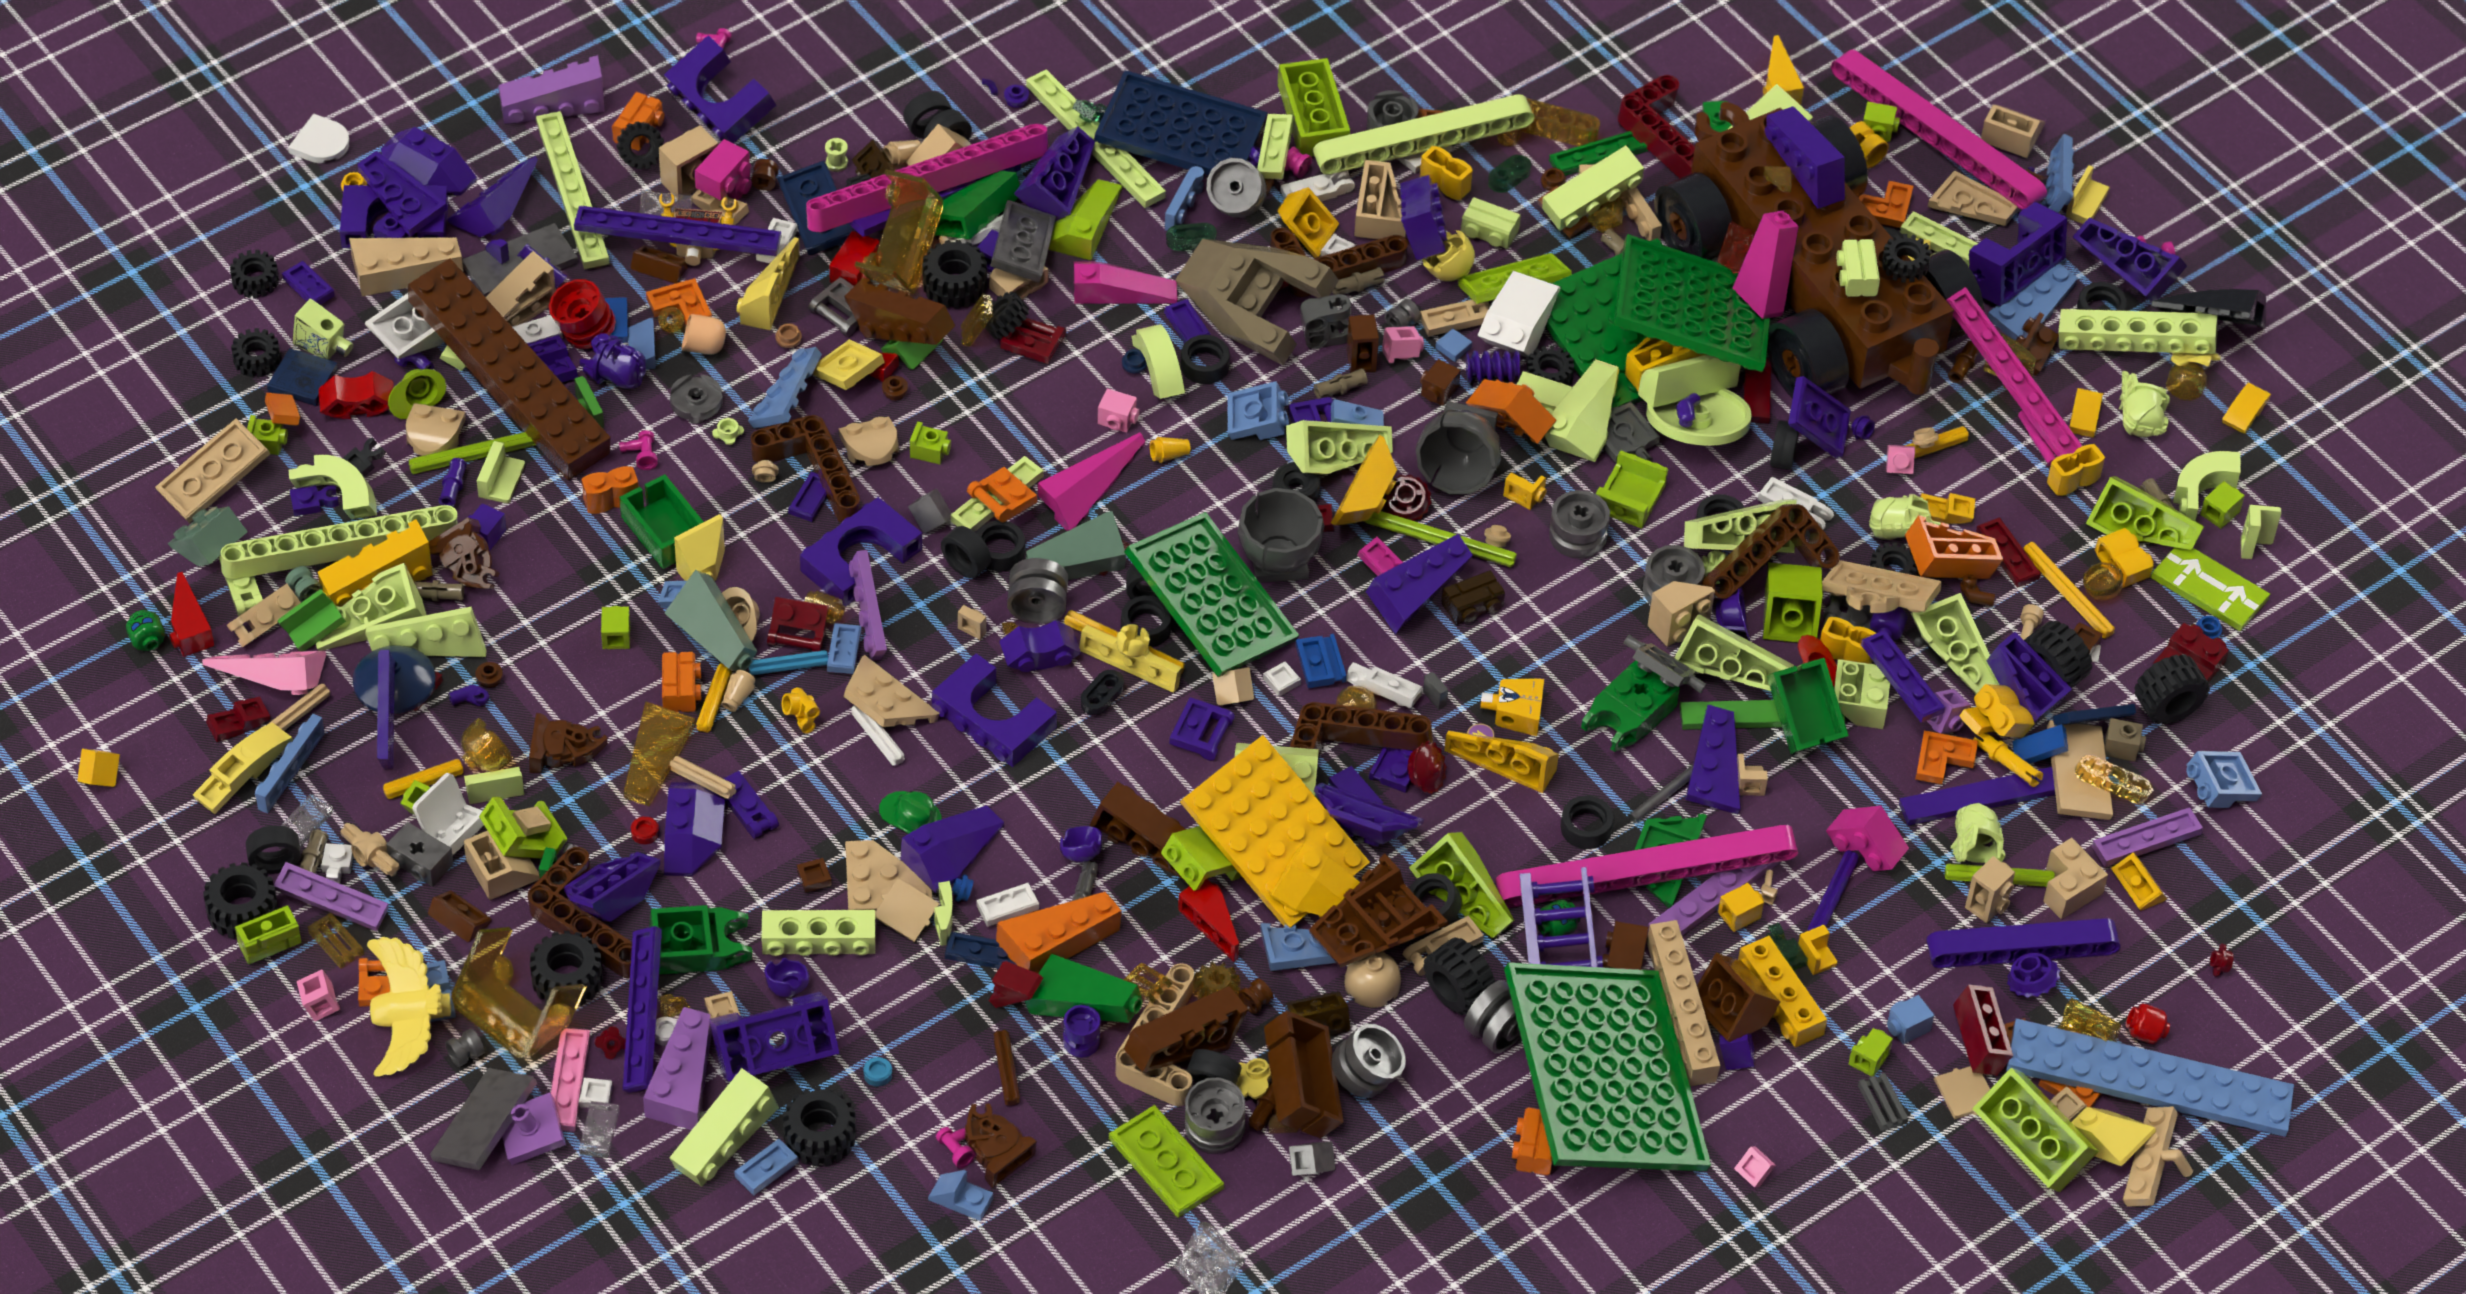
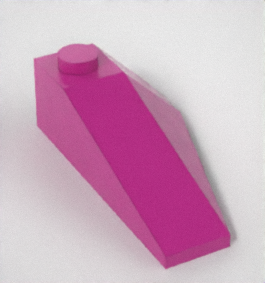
[1074,261,1177,304]

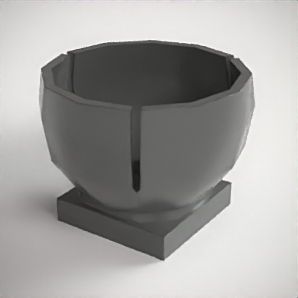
[1416,401,1501,494]
[1237,488,1324,583]

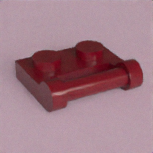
[1000,318,1066,364]
[767,597,830,652]

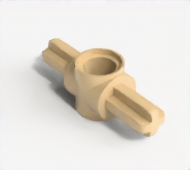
[340,823,400,876]

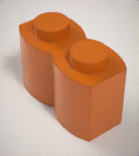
[582,466,639,514]

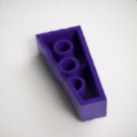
[1765,106,1845,209]
[1400,175,1448,260]
[2073,217,2187,303]

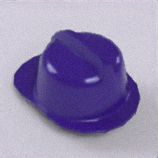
[1716,587,1751,642]

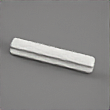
[851,705,905,766]

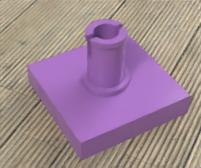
[502,1093,566,1165]

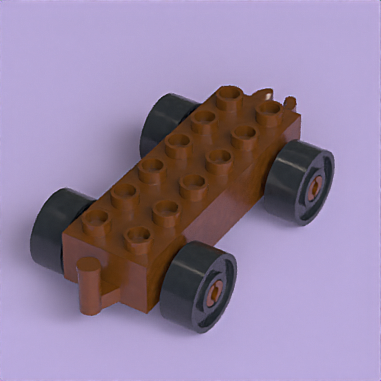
[1654,102,1984,399]

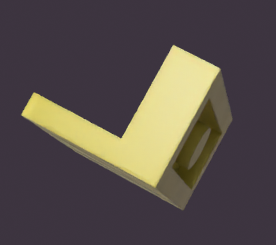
[2066,165,2109,224]

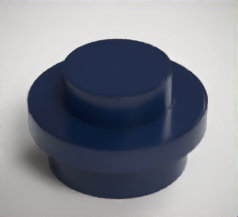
[1122,349,1147,374]

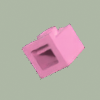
[1382,326,1424,363]
[297,970,340,1021]

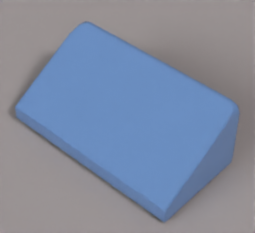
[628,318,656,369]

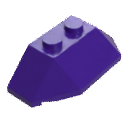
[381,127,477,195]
[664,782,725,876]
[1314,783,1424,846]
[564,852,660,922]

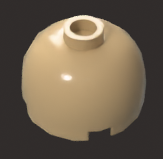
[1344,952,1401,1008]

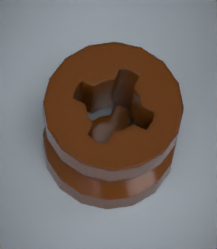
[751,159,779,191]
[1238,978,1274,1014]

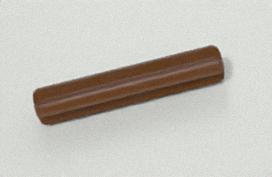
[994,1030,1020,1106]

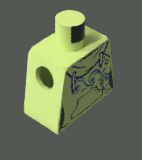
[293,299,353,360]

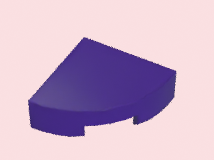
[486,239,509,265]

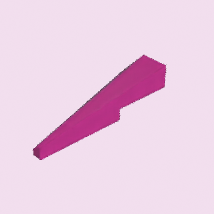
[1038,433,1145,531]

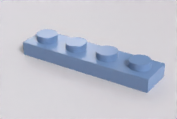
[255,714,325,814]

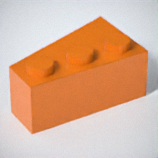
[1466,379,1556,444]
[1905,515,2003,579]

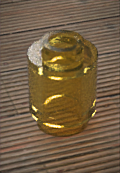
[804,590,845,624]

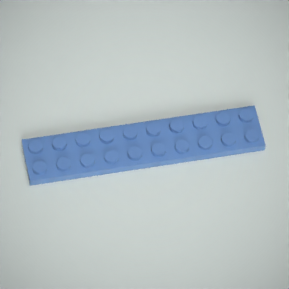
[2006,1019,2294,1137]

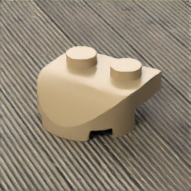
[406,403,466,456]
[838,416,899,466]

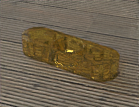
[2075,755,2153,804]

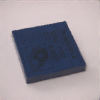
[267,348,338,406]

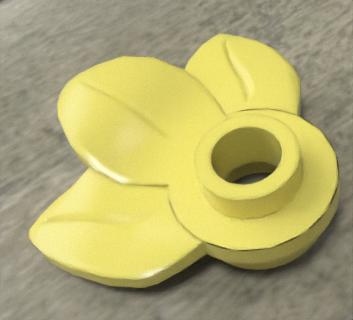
[2171,353,2221,366]
[1236,1058,1271,1099]

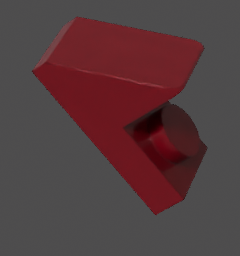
[988,961,1043,1008]

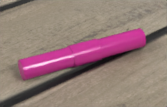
[2018,410,2056,466]

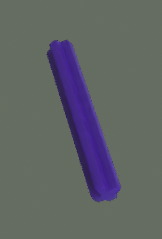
[1807,850,1859,931]

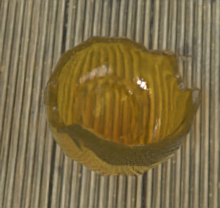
[2166,362,2207,400]
[2083,562,2124,601]
[1335,685,1377,709]

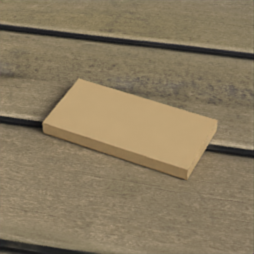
[155,419,270,523]
[2047,720,2113,820]

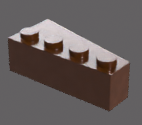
[844,278,955,345]
[1089,781,1186,880]
[1124,986,1249,1073]

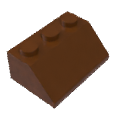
[1697,952,1780,1042]

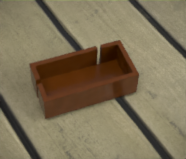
[1264,1010,1344,1139]

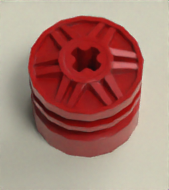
[549,279,616,349]

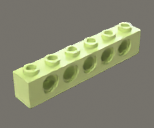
[2059,309,2217,354]

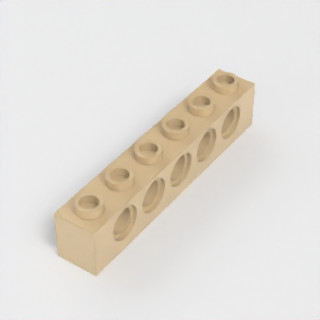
[1646,920,1720,1086]

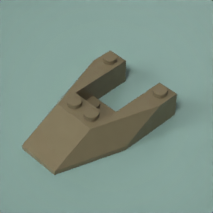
[1175,239,1339,365]

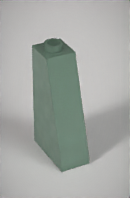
[1026,511,1126,580]
[665,570,758,671]

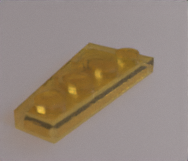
[624,701,696,806]

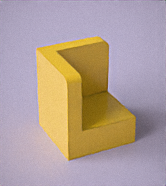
[77,749,120,787]
[1797,925,1837,975]

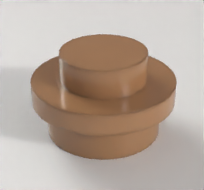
[776,324,802,348]

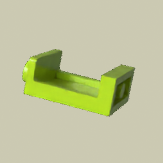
[1596,451,1668,529]
[479,797,567,858]
[1161,826,1241,891]

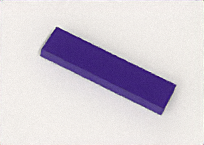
[1861,630,1945,723]

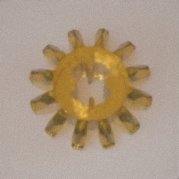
[1193,961,1241,1000]

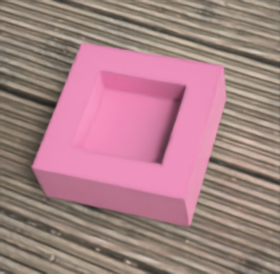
[1886,445,1915,474]
[1734,1146,1776,1187]

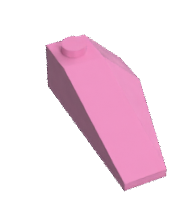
[202,651,326,695]

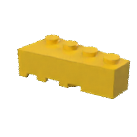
[318,519,433,607]

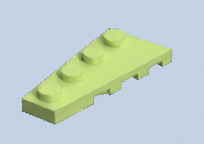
[365,607,487,657]

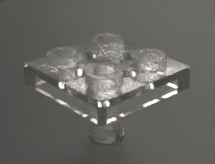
[1174,1221,1245,1294]

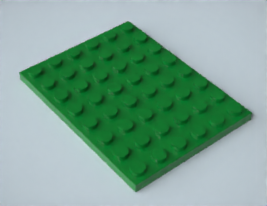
[1504,963,1711,1171]

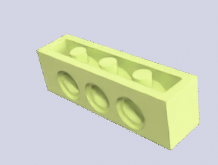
[762,910,876,956]

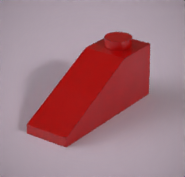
[169,572,214,657]
[1178,879,1239,962]

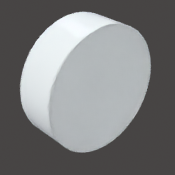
[655,1017,677,1046]

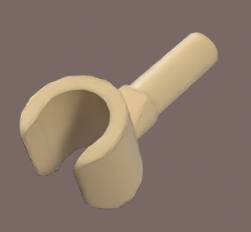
[1761,870,1778,905]

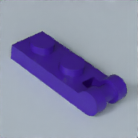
[721,771,779,839]

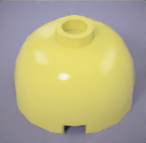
[1422,230,1475,281]

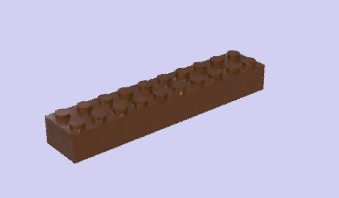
[408,258,611,481]

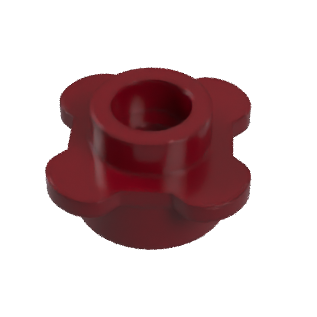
[2210,943,2234,976]
[595,1026,626,1059]

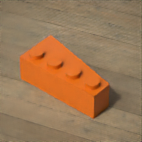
[996,892,1122,973]

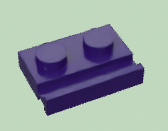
[1369,747,1412,793]

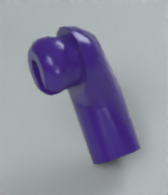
[394,352,434,370]
[1676,393,1701,428]
[448,684,489,706]

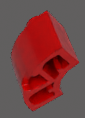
[319,371,394,419]

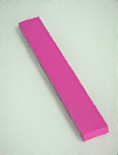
[1946,287,2082,457]

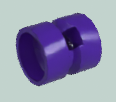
[1063,1005,1101,1058]

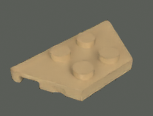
[844,655,939,727]

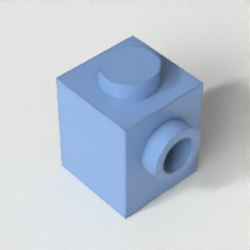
[1887,995,1934,1044]

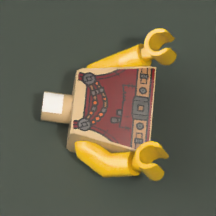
[659,193,739,266]

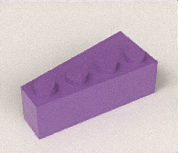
[499,55,605,124]
[643,1007,712,1130]

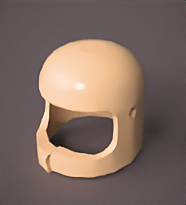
[681,314,726,355]

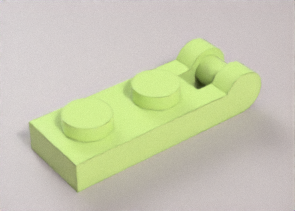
[219,556,263,616]

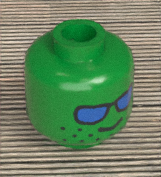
[126,610,166,651]
[1537,899,1580,937]

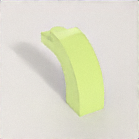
[1131,324,1185,399]
[2173,451,2241,521]
[289,455,377,520]

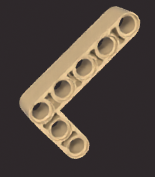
[1115,963,1194,1106]

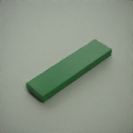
[1549,131,1649,176]

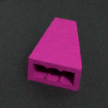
[1733,211,1798,319]

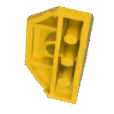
[1331,435,1397,526]

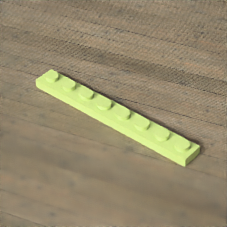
[1026,69,1166,208]
[536,111,609,269]

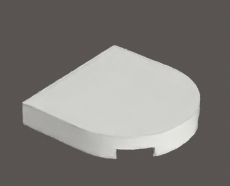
[288,114,349,163]

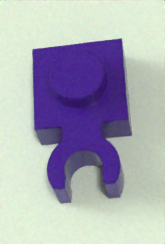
[290,485,339,517]

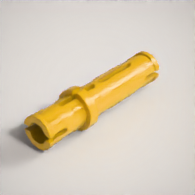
[1973,733,2043,787]

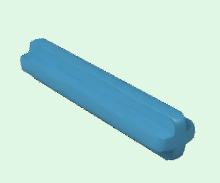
[748,650,828,675]

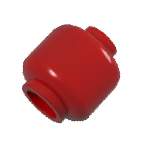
[2126,1003,2170,1044]

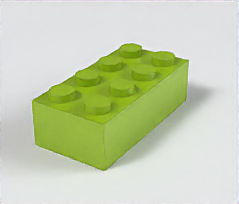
[1278,58,1350,156]
[1972,1068,2099,1192]

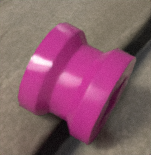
[1285,147,1312,178]

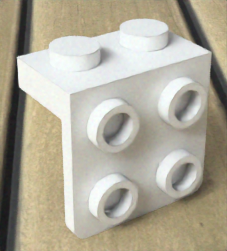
[413,773,484,856]

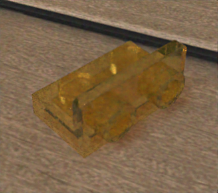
[2057,998,2121,1042]

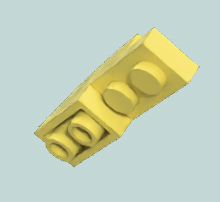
[193,722,293,814]

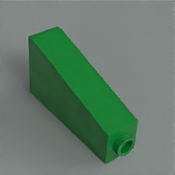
[924,171,1020,240]
[1025,954,1143,1023]

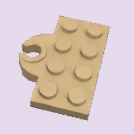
[1822,560,1941,613]

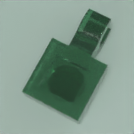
[1072,100,1107,123]
[1766,922,1808,971]

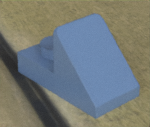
[928,1170,993,1221]

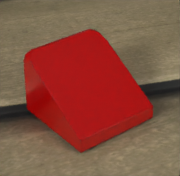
[868,353,899,382]

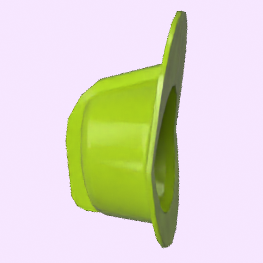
[388,369,447,419]

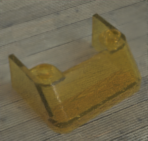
[855,169,943,294]
[451,927,586,1058]

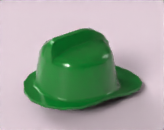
[879,791,941,834]

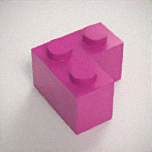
[695,139,752,200]
[1826,806,1909,871]

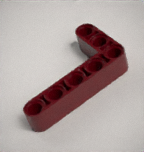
[1617,75,1695,178]

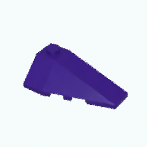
[447,156,538,237]
[900,805,1004,893]

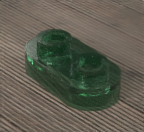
[1488,155,1531,193]
[1166,223,1217,251]

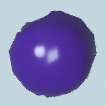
[1060,826,1102,863]
[764,957,810,997]

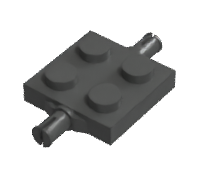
[1603,402,1660,463]
[1623,634,1707,693]

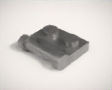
[808,277,859,337]

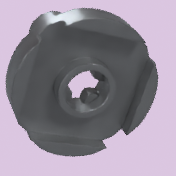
[670,375,723,424]

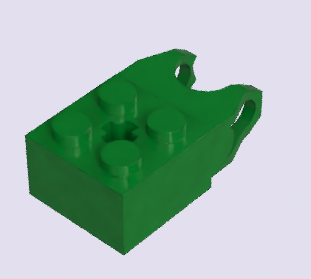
[1581,660,1680,752]
[649,905,753,974]

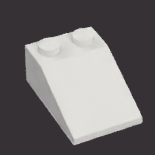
[1478,271,1561,358]
[365,293,444,359]

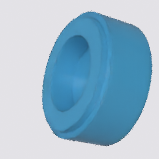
[863,1057,892,1087]

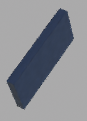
[777,160,854,256]

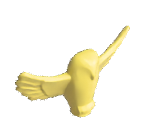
[367,937,451,1076]

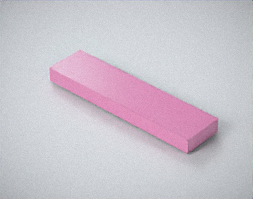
[551,1028,590,1132]

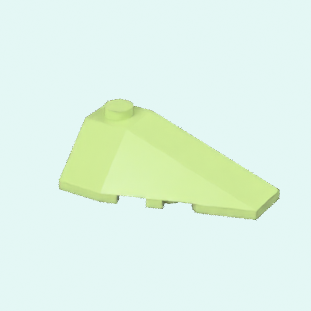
[1545,360,1620,462]

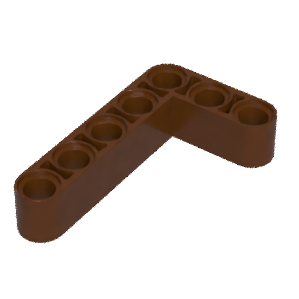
[1270,227,1408,297]
[751,415,860,523]
[1702,504,1840,599]
[1290,702,1434,760]
[527,847,632,979]

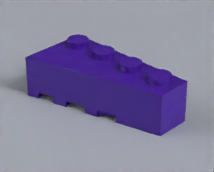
[1014,126,1095,222]
[1366,534,1473,635]

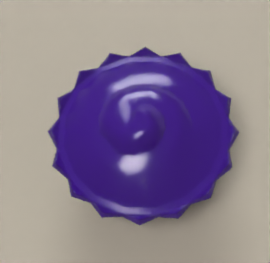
[2007,953,2061,998]

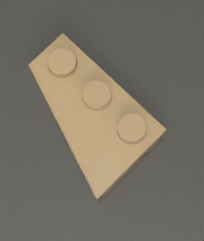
[1927,170,2019,226]

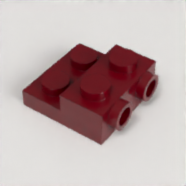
[2153,623,2229,683]

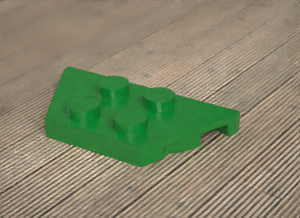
[1635,814,1707,908]

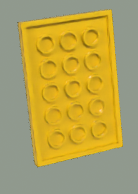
[1180,735,1370,928]

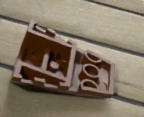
[1309,854,1449,967]

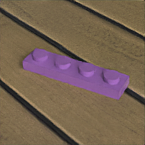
[849,550,887,661]
[2092,807,2203,867]
[274,862,389,931]

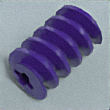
[1466,351,1520,383]

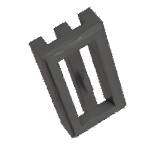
[1858,1073,1908,1131]

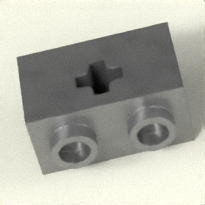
[386,822,454,887]

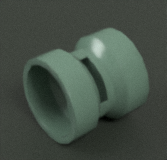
[285,566,323,603]

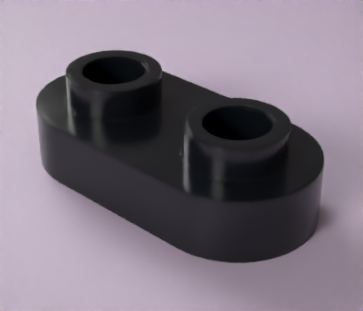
[1081,670,1124,715]

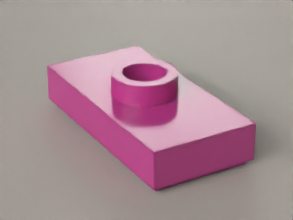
[1357,537,1403,576]

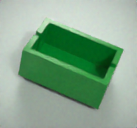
[619,474,704,569]
[1767,658,1849,754]

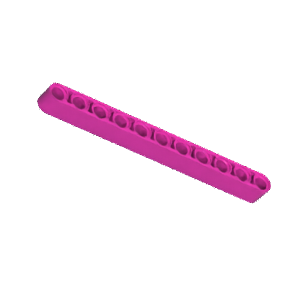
[1831,49,2047,210]
[806,124,1048,232]
[1495,825,1798,908]

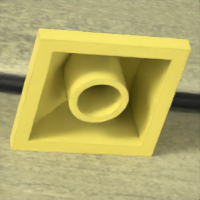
[674,514,725,581]
[2071,1107,2156,1166]

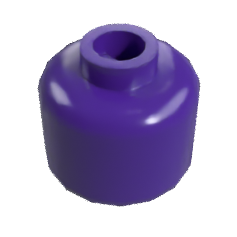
[1870,607,1908,641]

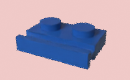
[1296,634,1347,688]

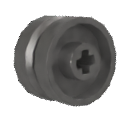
[1206,158,1267,218]
[1549,490,1610,559]
[1643,545,1705,605]
[1007,558,1068,624]
[1464,980,1521,1054]
[1332,1024,1406,1098]

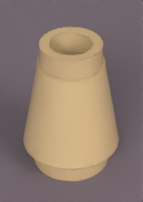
[883,140,921,166]
[721,670,756,712]

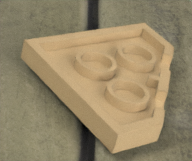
[845,840,932,912]

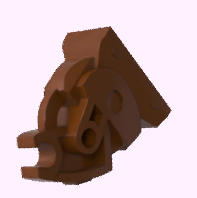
[429,518,500,589]
[529,713,608,773]
[965,1103,1037,1188]

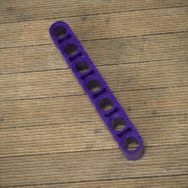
[1926,918,2121,968]

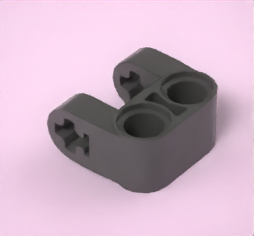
[1300,294,1351,349]

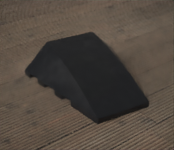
[2151,289,2266,328]

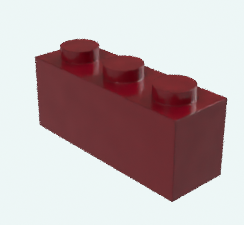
[1953,984,2013,1076]

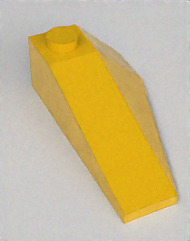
[1444,731,1559,793]

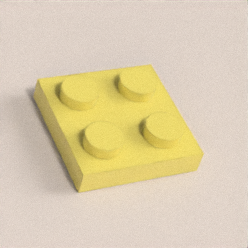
[813,339,885,390]

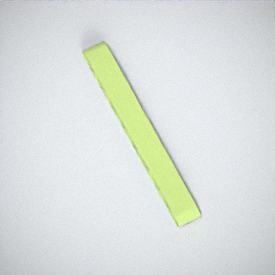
[1313,94,1534,175]
[221,505,457,579]

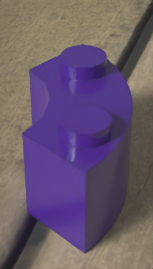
[999,620,1081,672]

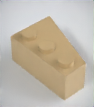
[1354,160,1406,239]
[486,251,555,327]

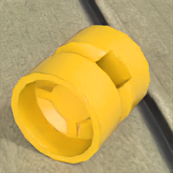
[1850,121,1889,168]

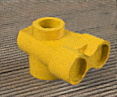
[781,687,820,733]

